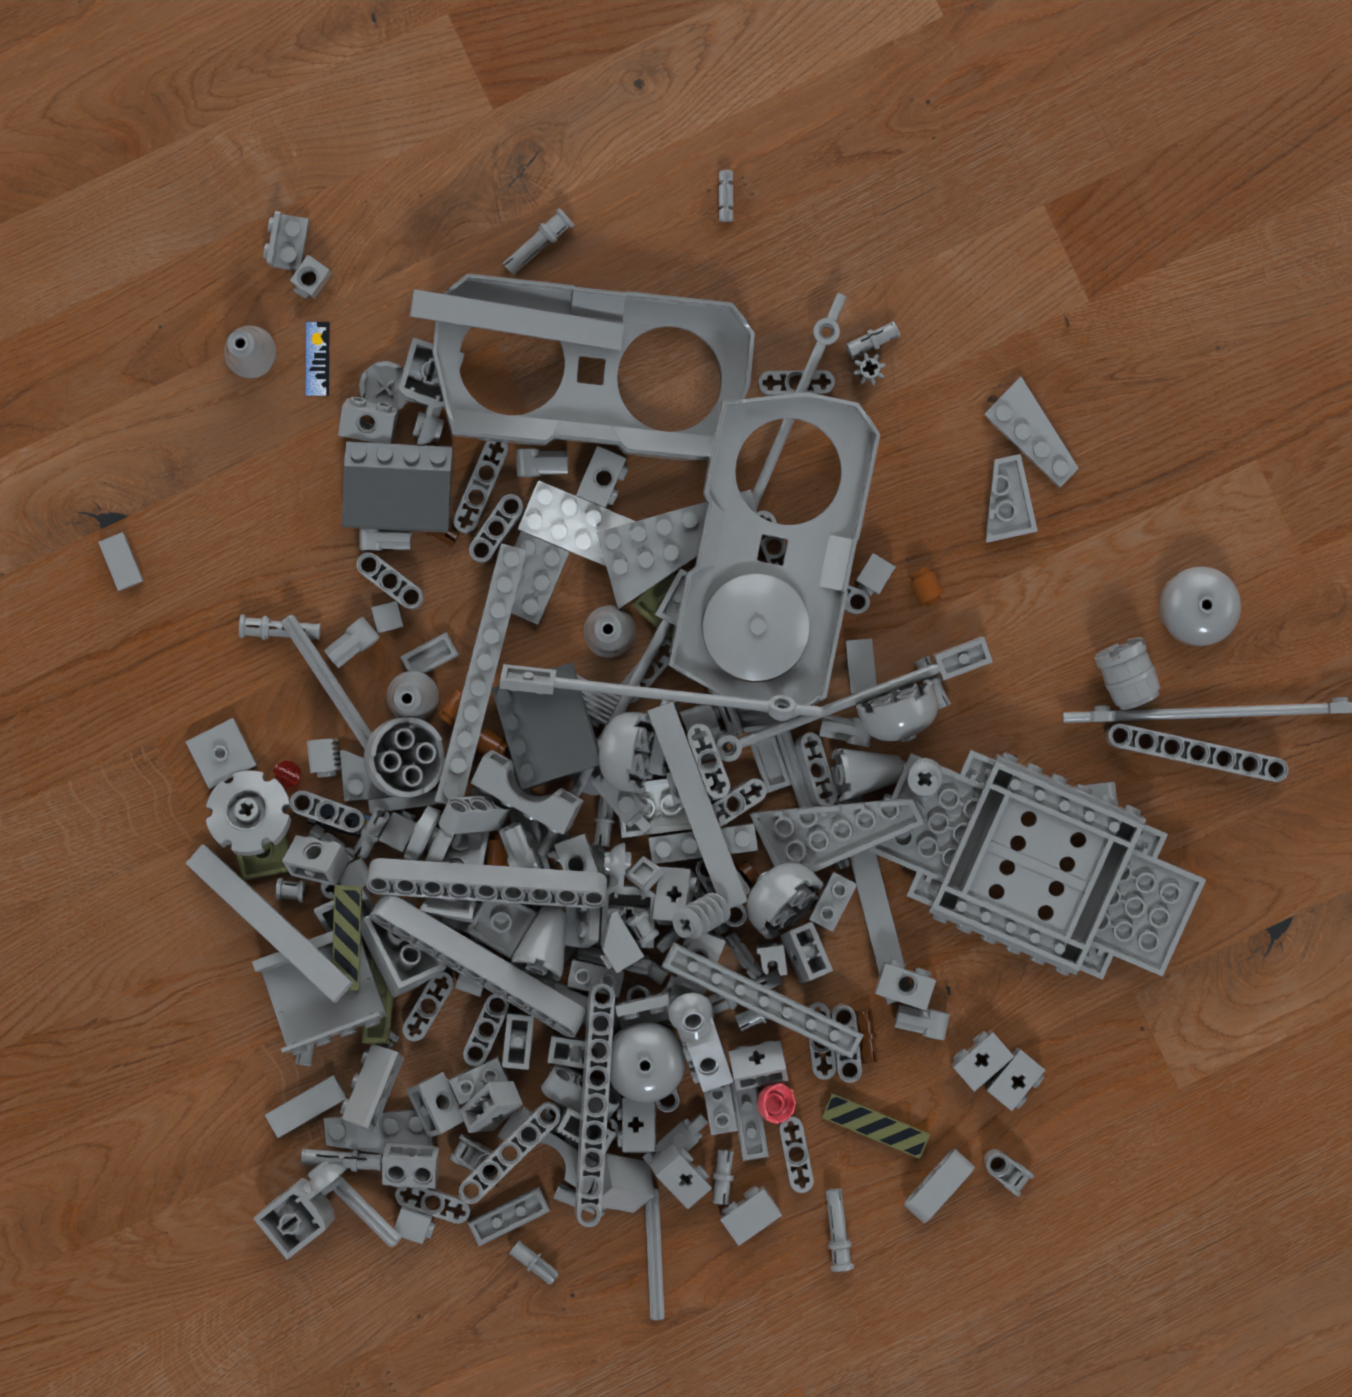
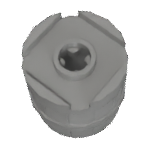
[1094,637,1160,710]

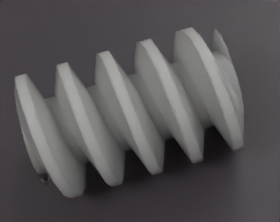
[908,758,942,796]
[672,893,731,939]

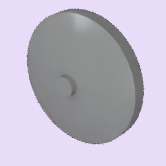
[702,574,809,681]

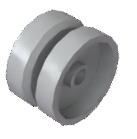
[404,806,456,862]

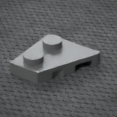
[340,750,394,801]

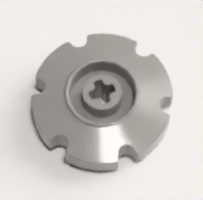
[206,771,291,856]

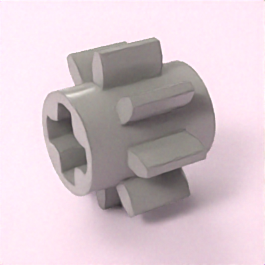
[853,353,886,386]

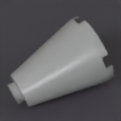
[224,325,277,378]
[583,605,636,658]
[386,671,439,721]
[831,748,906,802]
[511,905,567,981]

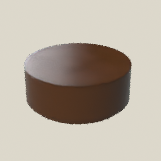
[737,861,759,887]

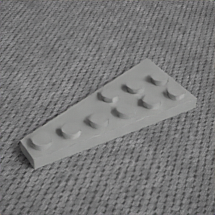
[597,489,757,609]
[750,798,926,873]

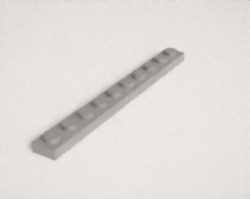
[434,543,527,804]

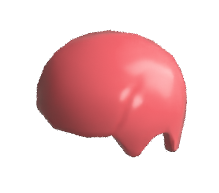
[756,1083,796,1124]

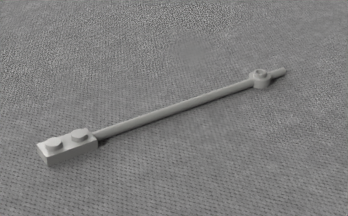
[752,293,847,509]
[537,568,687,858]
[693,636,993,764]
[500,664,823,721]
[1062,697,1352,723]

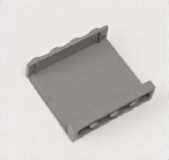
[252,931,387,1056]

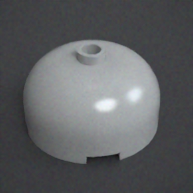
[1159,567,1241,646]
[856,680,938,742]
[598,712,655,793]
[364,717,445,798]
[747,863,824,939]
[610,1022,686,1103]

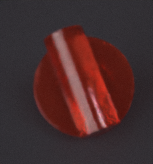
[273,761,302,787]

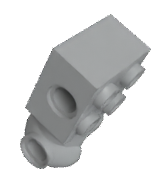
[397,338,465,446]
[598,843,656,948]
[661,931,726,1027]
[668,993,733,1092]
[253,1159,347,1260]

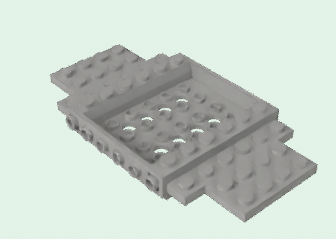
[868,749,1206,980]

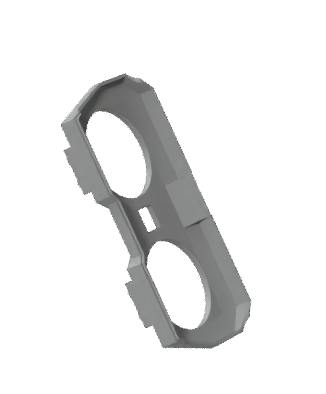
[432,274,755,462]
[668,392,880,718]

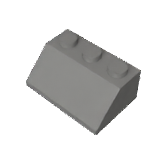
[361,898,446,998]
[340,1044,404,1133]

